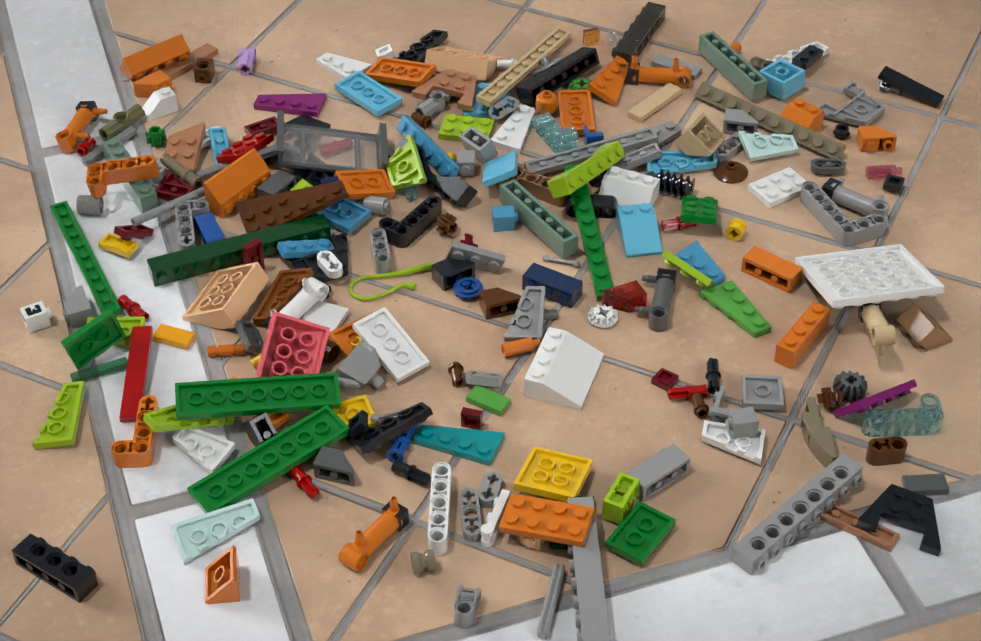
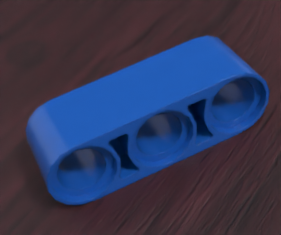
[194,212,224,244]

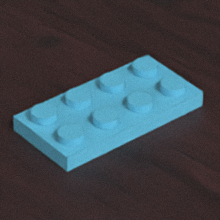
[334,71,403,117]

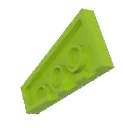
[32,381,86,450]
[143,404,235,432]

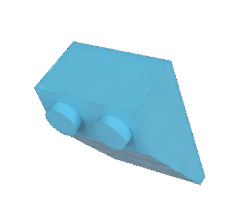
[616,203,662,258]

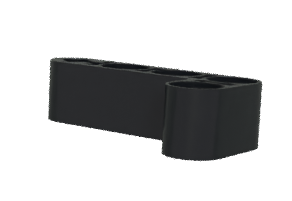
[379,195,442,248]

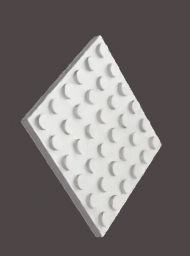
[795,244,945,309]

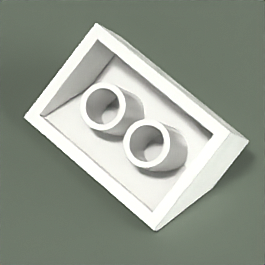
[598,166,660,206]

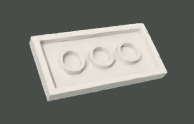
[352,307,430,383]

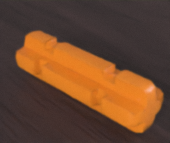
[207,343,246,357]

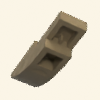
[800,397,839,468]

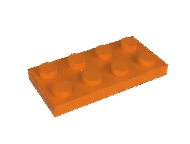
[365,57,437,88]
[557,89,595,136]
[499,493,595,547]

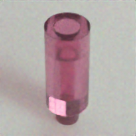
[866,164,902,179]

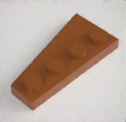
[252,268,314,325]

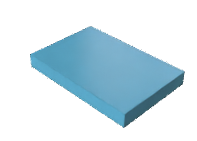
[482,150,518,188]

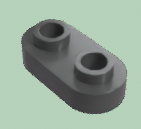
[810,158,846,175]

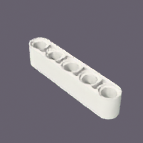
[427,462,452,556]

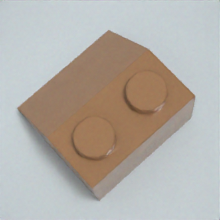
[897,303,953,350]

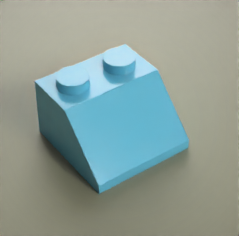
[758,59,805,100]

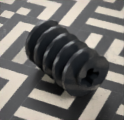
[657,169,695,196]

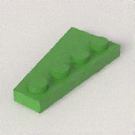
[699,281,772,338]

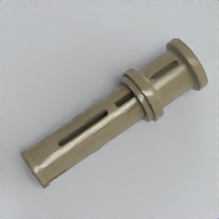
[160,154,205,190]

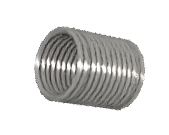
[76,195,104,215]

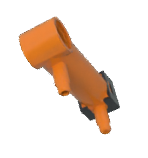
[627,55,692,89]
[55,101,108,153]
[338,496,409,572]

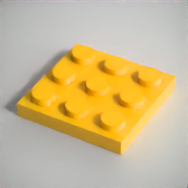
[513,446,593,503]

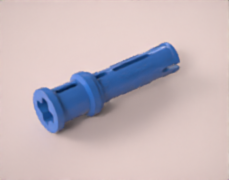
[386,423,419,463]

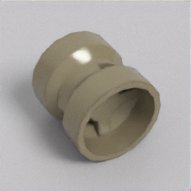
[410,549,436,574]

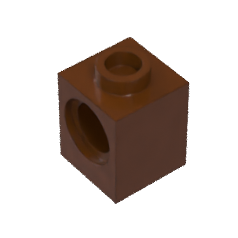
[193,58,215,83]

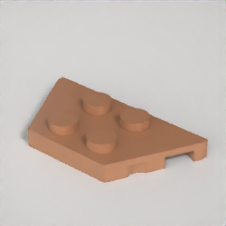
[163,123,206,172]

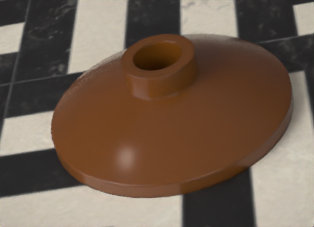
[713,161,748,184]

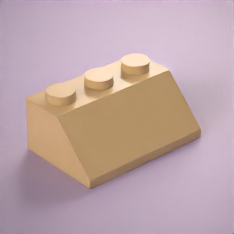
[674,113,727,156]

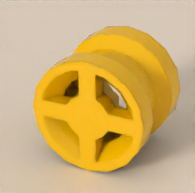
[725,218,747,241]

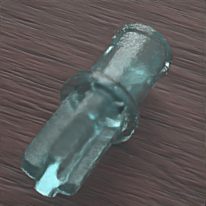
[404,185,418,202]

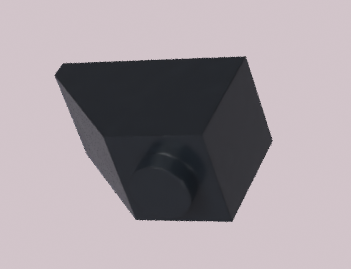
[431,258,475,291]
[242,412,277,447]

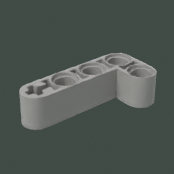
[175,199,210,250]

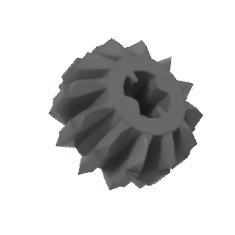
[833,370,868,403]

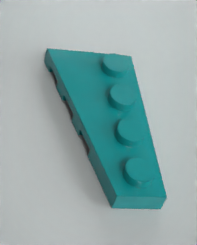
[413,425,505,466]

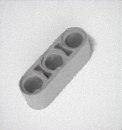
[369,228,391,274]

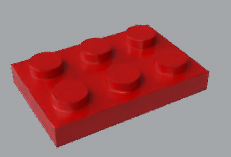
[216,133,275,164]

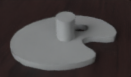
[531,56,562,75]

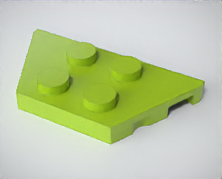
[386,135,427,190]

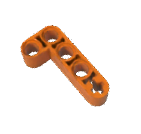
[86,155,160,198]
[111,395,159,468]

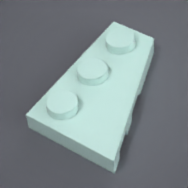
[738,131,799,162]

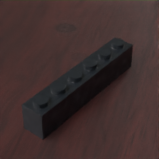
[515,47,600,104]

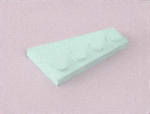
[171,498,260,564]

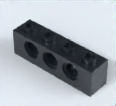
[12,533,98,603]

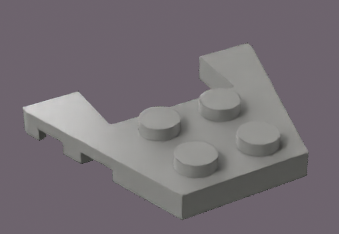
[818,81,885,126]

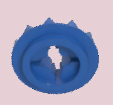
[453,277,483,300]

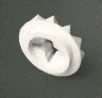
[588,304,618,328]

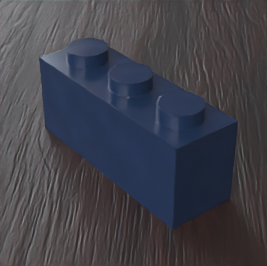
[522,263,583,308]

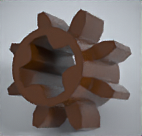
[436,213,458,236]
[817,386,843,408]

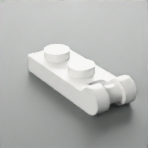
[481,489,510,548]

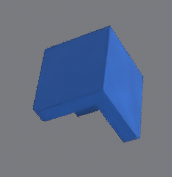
[583,125,604,145]

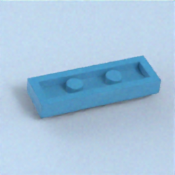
[277,239,334,259]

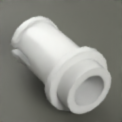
[497,58,517,70]

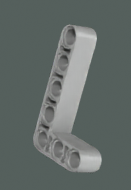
[800,181,888,247]

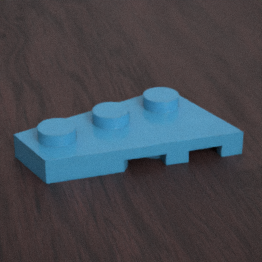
[675,241,726,287]

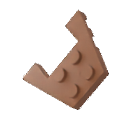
[412,69,477,112]

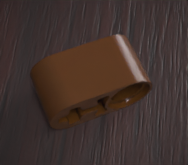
[865,436,908,466]

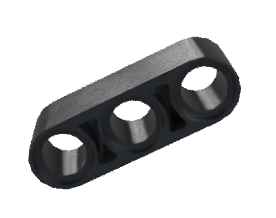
[566,195,618,219]

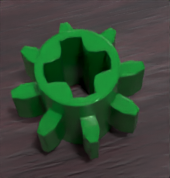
[145,126,167,147]

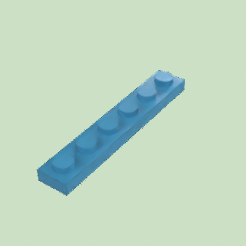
[397,114,460,177]

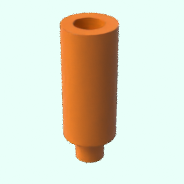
[501,337,541,358]

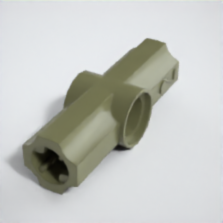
[98,104,145,141]

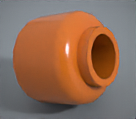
[535,90,557,116]

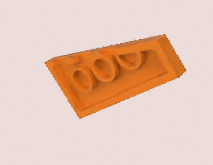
[587,55,628,107]

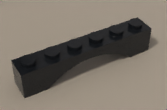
[393,135,478,208]

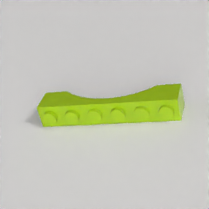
[547,140,625,198]

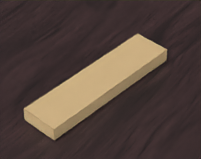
[627,83,682,123]

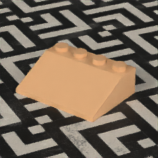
[425,46,502,83]
[182,262,269,330]

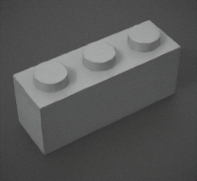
[627,444,691,502]

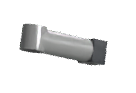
[822,178,889,216]

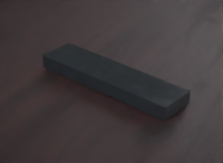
[878,66,944,108]

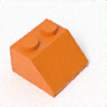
[780,97,824,132]

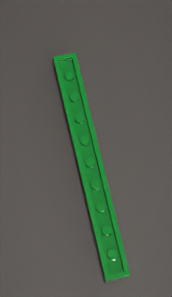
[564,163,615,302]
[50,201,122,315]

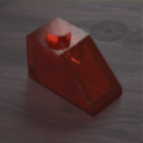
[602,280,647,313]

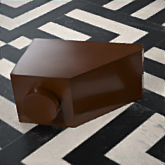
[479,287,521,320]

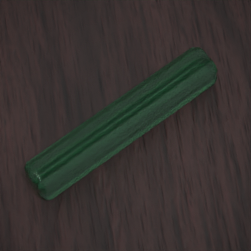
[70,357,128,382]

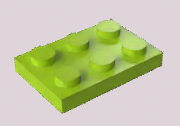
[438,114,495,142]

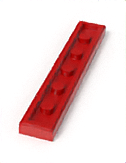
[119,326,153,422]

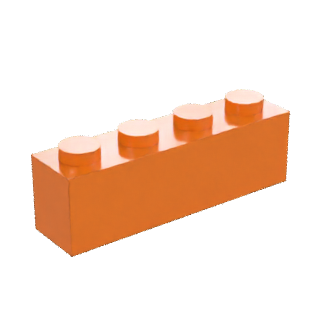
[774,301,831,369]

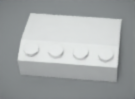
[524,327,604,410]

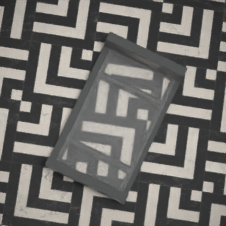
[277,110,388,172]

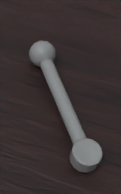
[543,255,580,267]
[370,408,404,423]

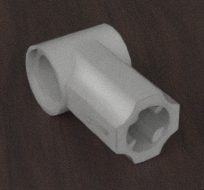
[415,90,446,116]

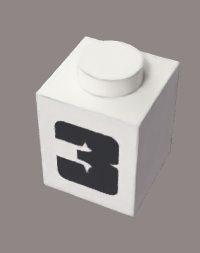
[20,301,52,333]

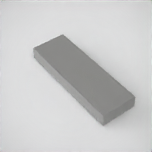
[651,54,702,80]
[612,142,663,170]

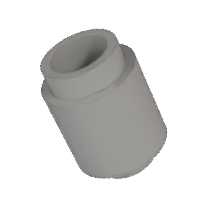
[363,196,391,215]

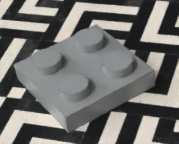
[741,375,784,410]

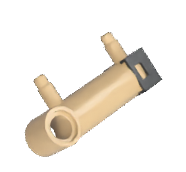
[858,303,896,355]

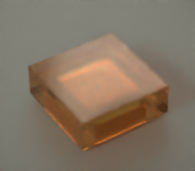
[583,27,600,46]

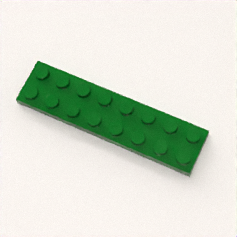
[175,372,341,420]
[187,405,350,514]

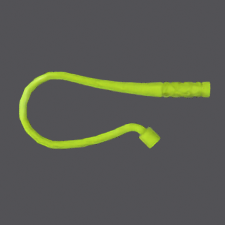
[349,262,432,301]

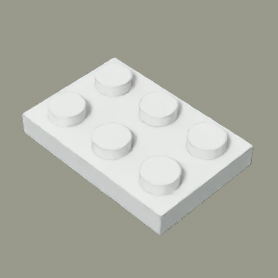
[748,167,806,209]

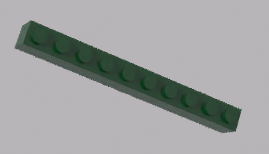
[147,214,331,286]

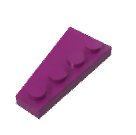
[253,93,327,118]
[833,379,917,418]

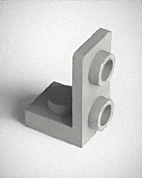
[708,385,729,423]

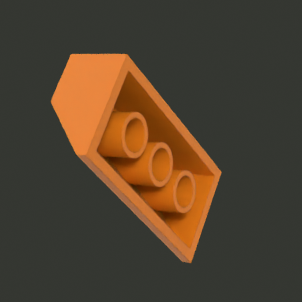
[120,34,190,80]
[203,148,271,219]

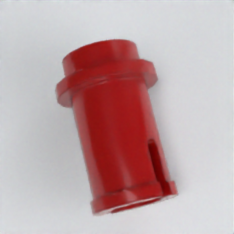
[76,137,96,156]

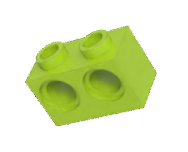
[602,472,640,524]

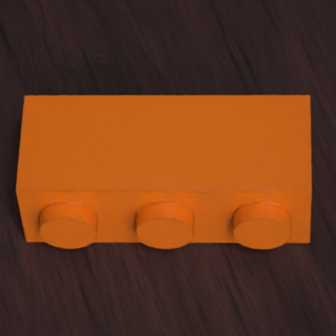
[741,246,803,293]

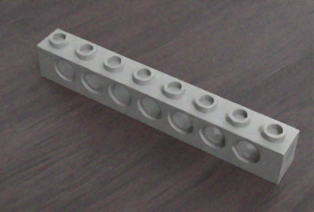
[731,453,863,575]

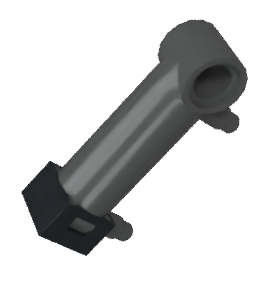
[635,268,677,332]

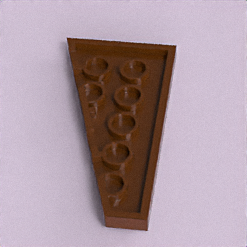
[235,180,349,233]

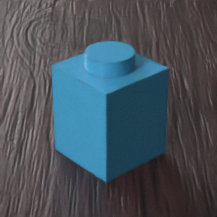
[492,205,518,232]

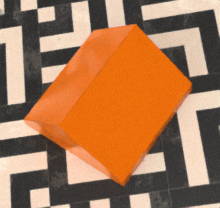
[205,545,240,605]

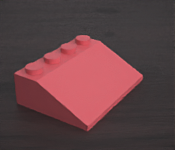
[254,311,330,378]

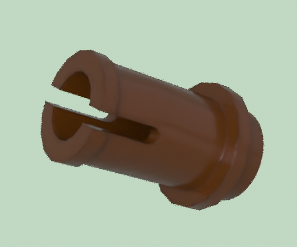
[411,112,432,128]
[448,362,465,388]
[690,393,709,418]

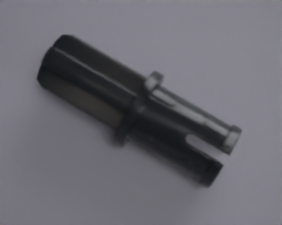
[705,358,721,394]
[391,459,431,485]

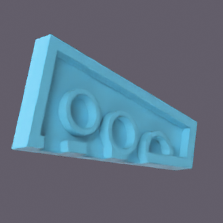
[647,151,717,177]

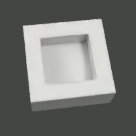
[375,44,395,59]

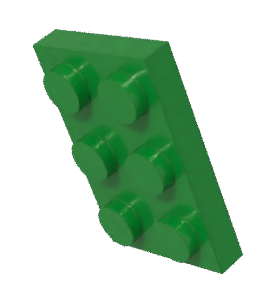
[680,195,718,225]
[60,308,126,370]
[605,501,676,567]

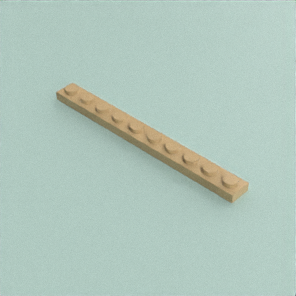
[476,27,571,107]

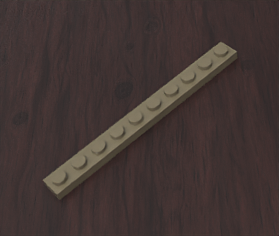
[694,81,846,159]

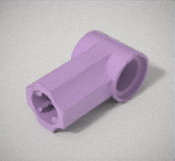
[237,48,257,76]

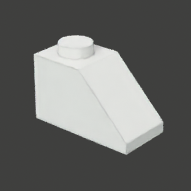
[143,87,178,121]

